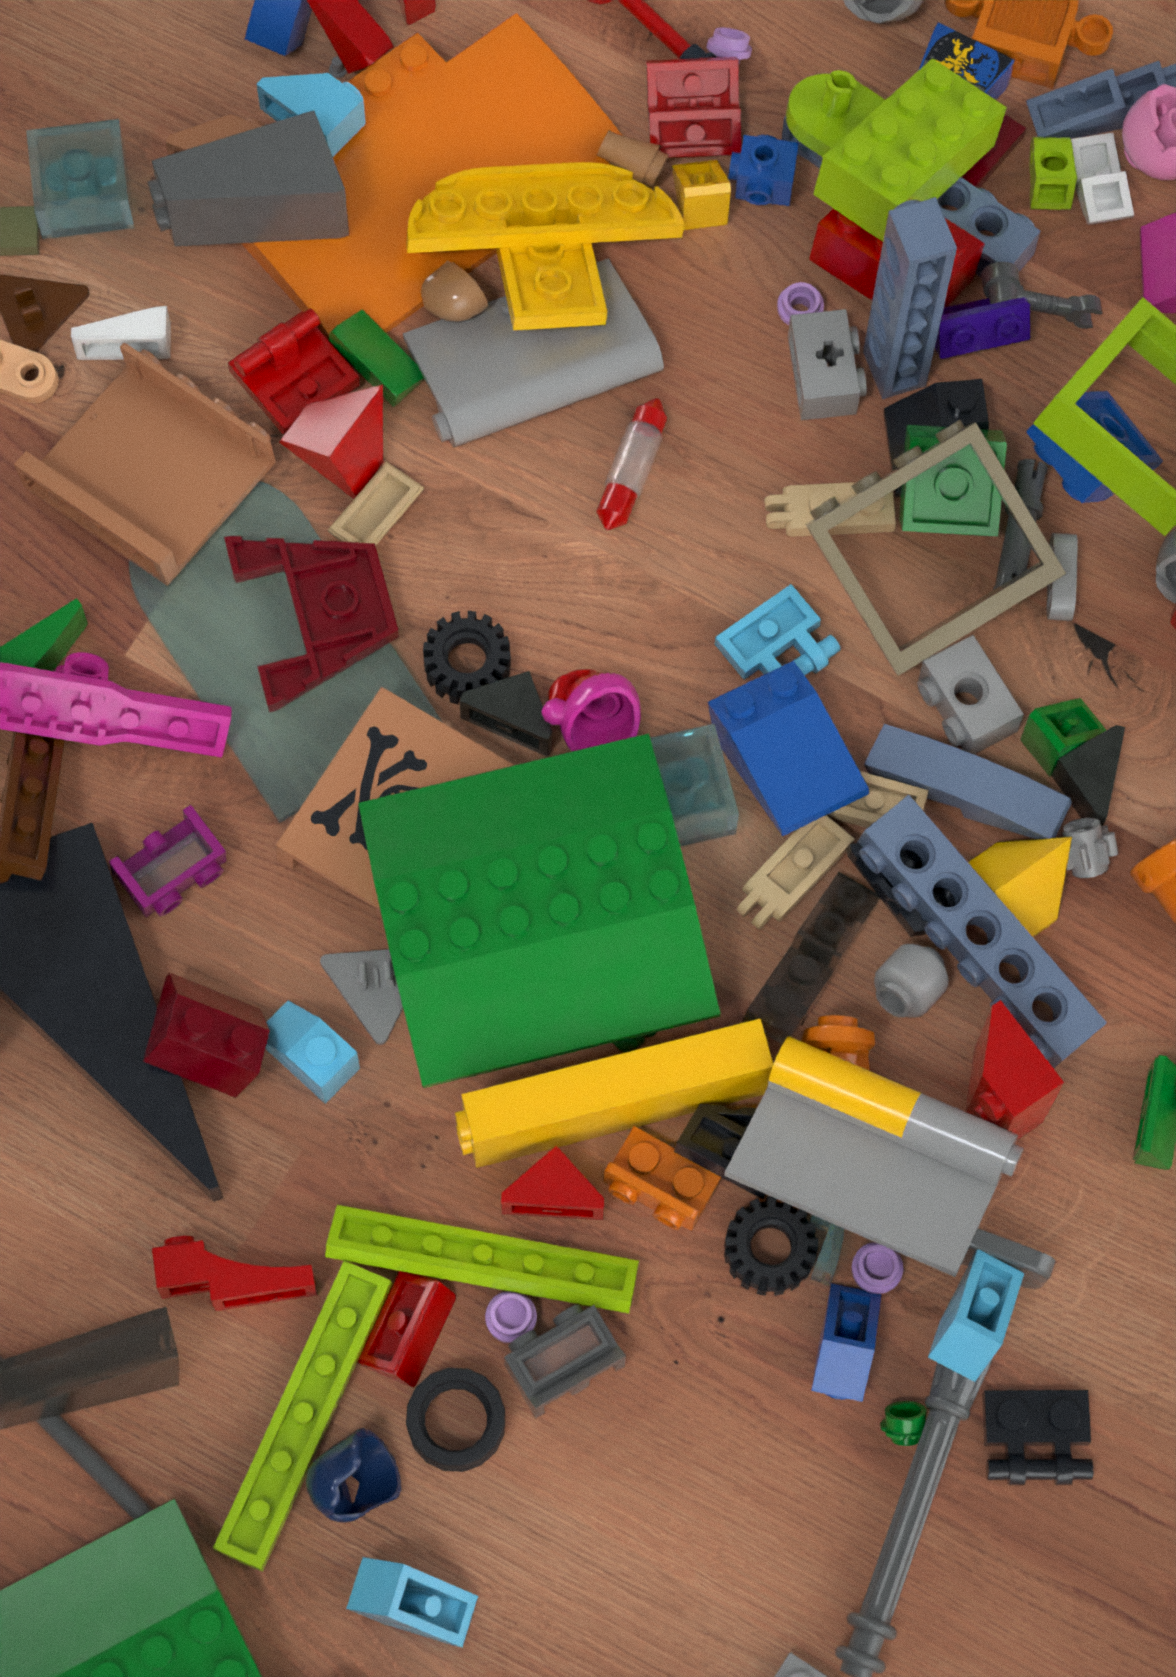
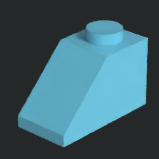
[256,73,366,157]
[265,1000,360,1104]
[928,1249,1024,1382]
[346,1557,478,1648]

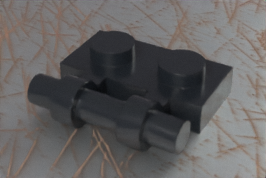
[982,1390,1093,1485]

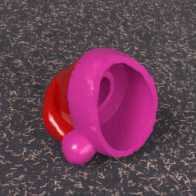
[541,669,641,752]

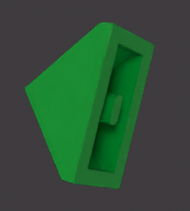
[1020,698,1106,777]

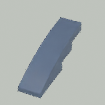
[1026,61,1176,139]
[864,724,1072,839]

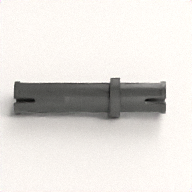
[993,459,1048,590]

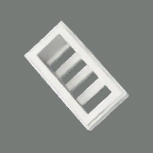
[71,306,171,360]

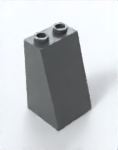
[148,110,349,246]

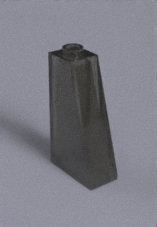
[0,1307,179,1430]

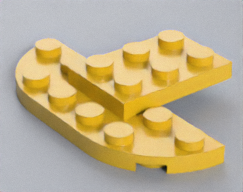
[406,162,685,331]

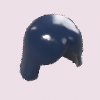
[306,1428,401,1523]

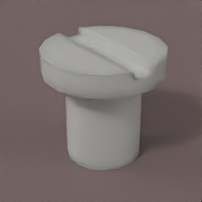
[329,57,347,78]

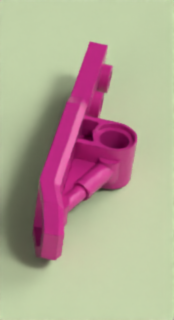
[0,652,232,758]

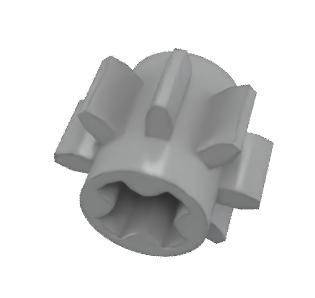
[1062,818,1119,878]

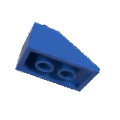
[707,661,869,836]

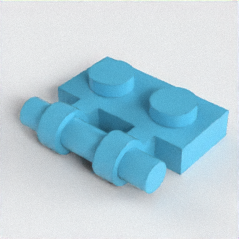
[714,584,841,680]

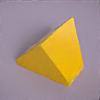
[968,837,1072,937]

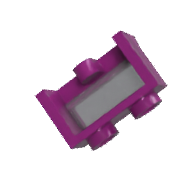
[109,805,227,918]

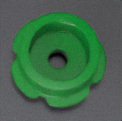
[880,1401,927,1446]

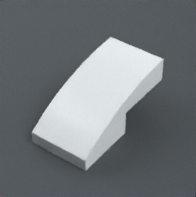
[1071,132,1134,225]

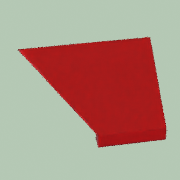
[279,384,383,499]

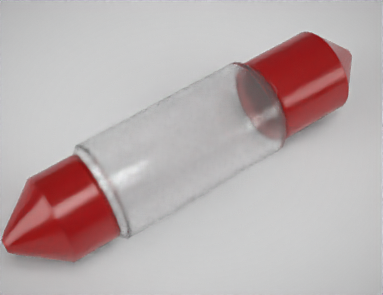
[596,398,667,531]

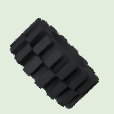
[423,610,511,705]
[724,1197,818,1296]

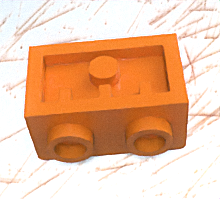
[604,1126,722,1231]

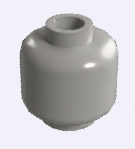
[874,944,949,1018]

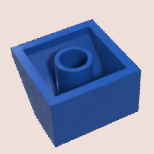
[1026,391,1163,503]

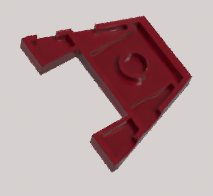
[224,535,399,713]

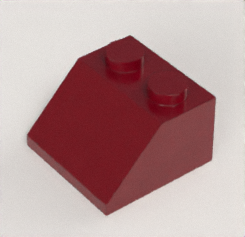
[143,972,270,1098]

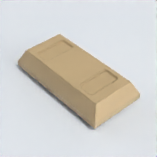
[328,461,424,546]

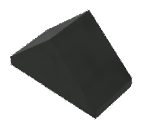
[459,671,552,757]
[1052,725,1125,826]

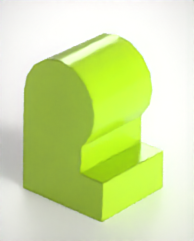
[1029,137,1077,210]

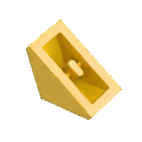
[672,160,731,230]

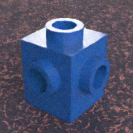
[728,135,799,206]

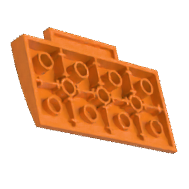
[241,13,623,362]

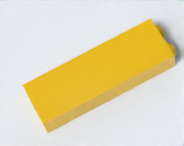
[454,1019,774,1168]

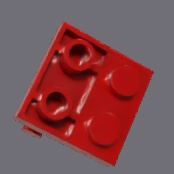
[228,308,360,435]

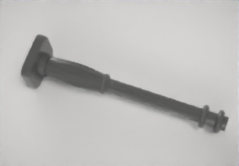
[835,1229,1056,1677]

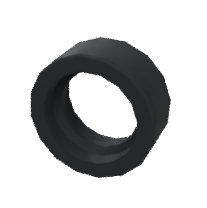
[406,1368,505,1472]

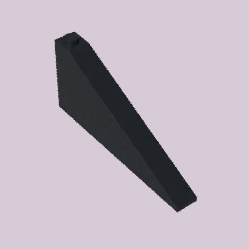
[0,823,223,1202]

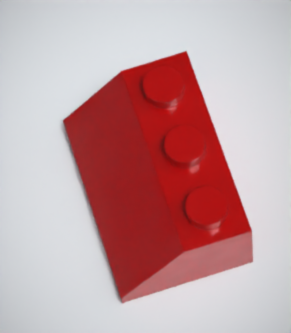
[965,1000,1064,1140]

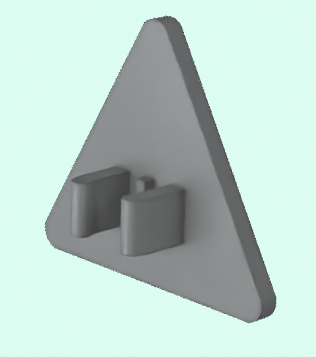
[320,949,403,1045]

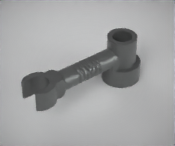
[981,262,1103,329]

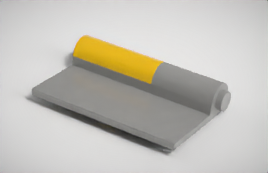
[724,1036,1024,1277]

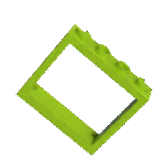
[1033,297,1176,536]

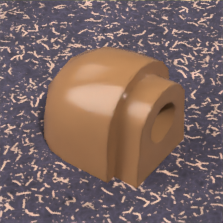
[421,261,488,322]

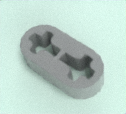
[1046,533,1078,621]

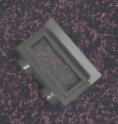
[504,1304,626,1419]

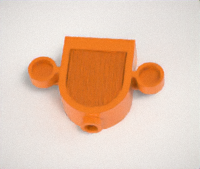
[944,0,1113,89]

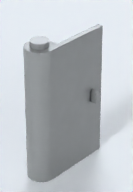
[403,258,664,448]

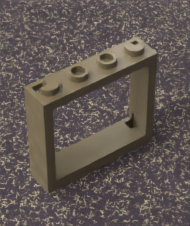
[805,420,1066,676]

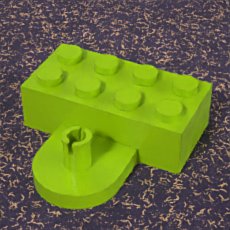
[786,58,1007,242]

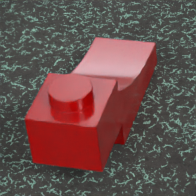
[152,1236,318,1311]

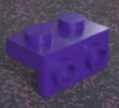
[935,297,1030,359]

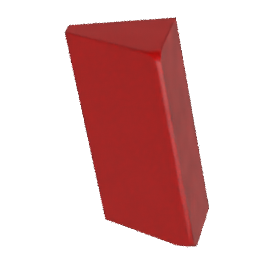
[357,1271,456,1387]

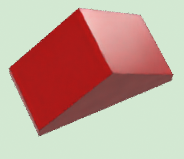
[501,1146,605,1220]

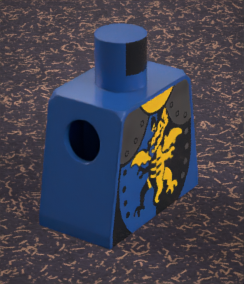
[918,22,1015,100]

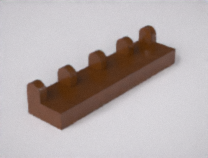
[0,731,65,883]

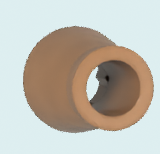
[597,131,669,188]

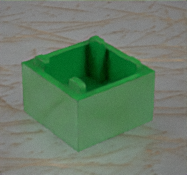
[899,425,1007,537]

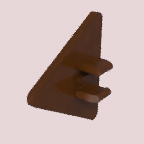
[0,274,89,352]

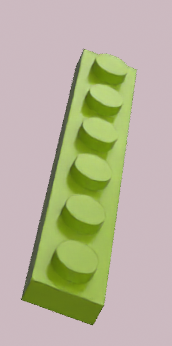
[325,1205,639,1314]
[213,1261,392,1572]

